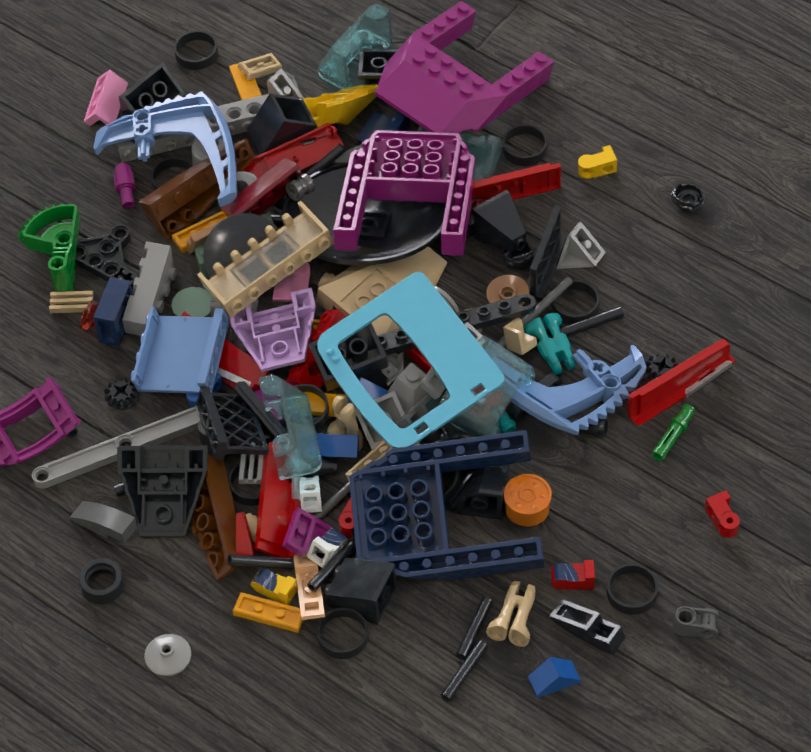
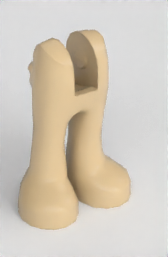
[327,395,363,451]
[486,581,536,647]

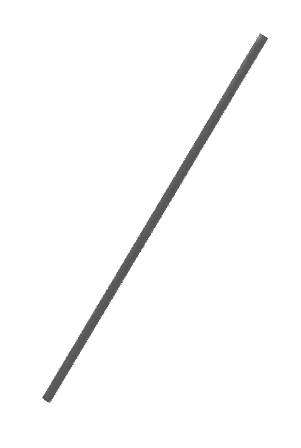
[313,277,573,520]

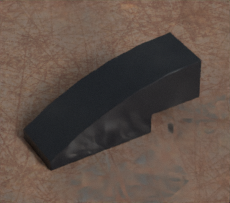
[550,599,625,655]

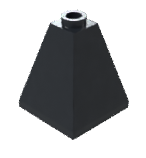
[472,190,527,252]

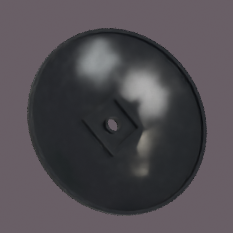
[283,163,446,266]

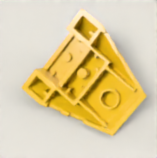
[303,85,378,129]

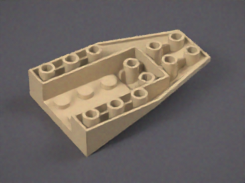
[316,247,447,335]

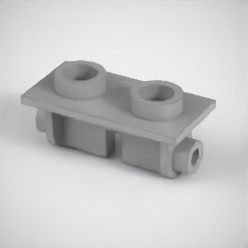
[382,351,404,385]

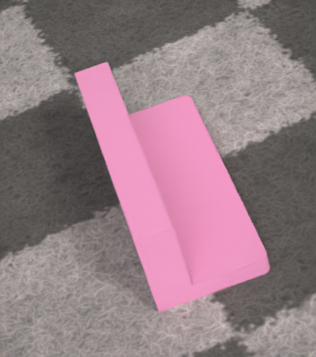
[84,70,128,126]

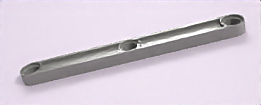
[32,406,201,489]

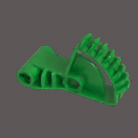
[18,202,80,292]

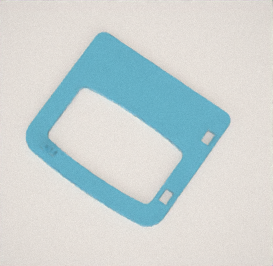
[318,272,504,448]

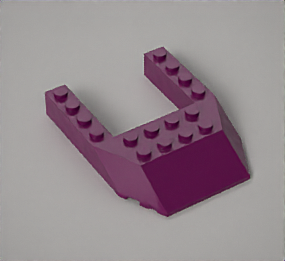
[375,1,554,134]
[333,130,475,256]

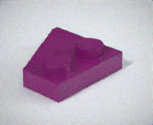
[282,507,335,557]

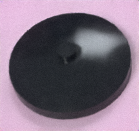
[203,213,288,295]

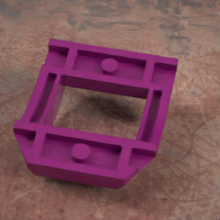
[0,376,81,467]

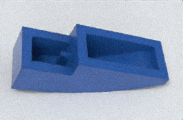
[293,433,359,458]

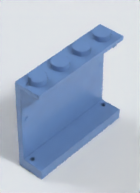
[131,307,230,394]

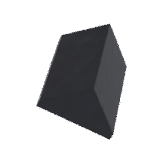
[119,62,185,116]

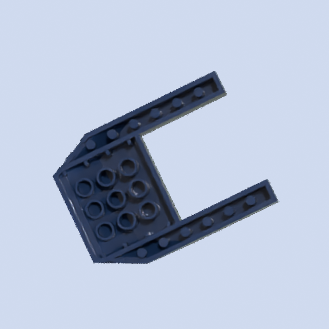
[349,430,545,580]

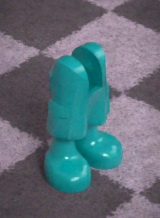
[524,313,576,375]

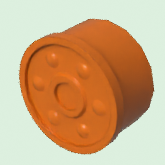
[504,474,552,527]

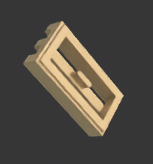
[238,53,282,81]
[49,291,94,313]

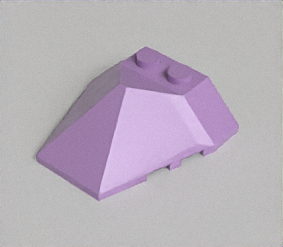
[230,287,316,372]

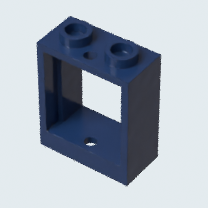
[93,277,133,346]

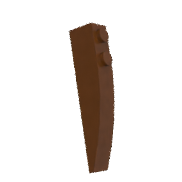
[190,455,236,581]

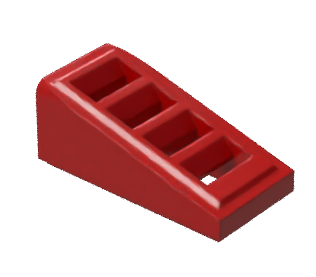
[236,511,257,556]

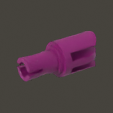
[113,163,136,209]

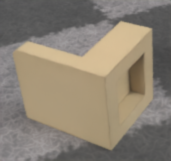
[503,318,537,355]

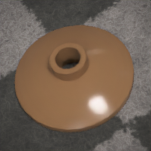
[486,275,529,306]

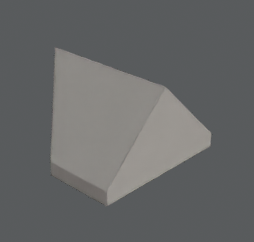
[267,68,304,98]
[556,222,606,269]

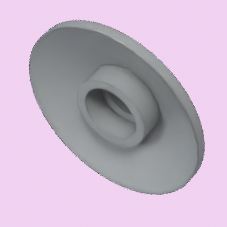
[145,634,191,676]

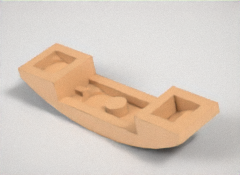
[293,552,325,620]

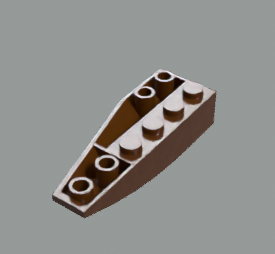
[138,139,255,240]

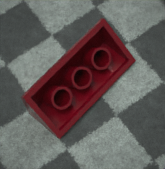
[221,157,301,217]

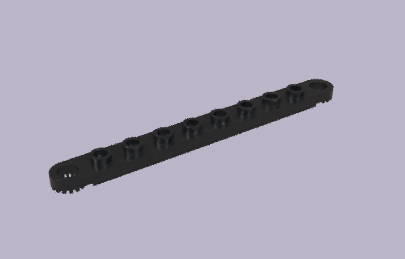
[377,294,536,355]

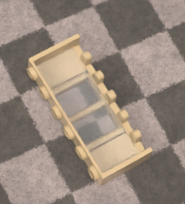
[197,201,334,318]

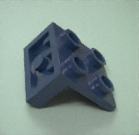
[356,112,410,144]

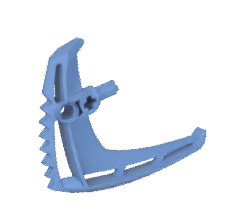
[93,91,237,207]
[482,345,646,435]

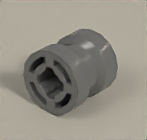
[286,173,315,201]

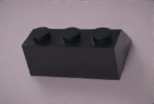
[358,49,399,80]
[309,323,388,392]

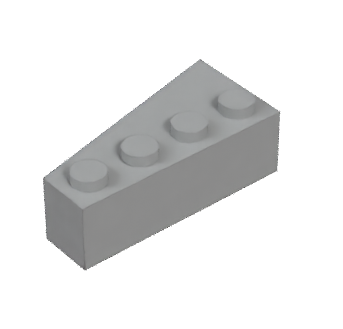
[122,241,177,336]

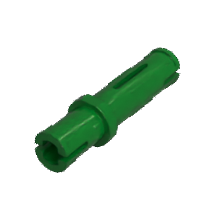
[652,404,695,462]

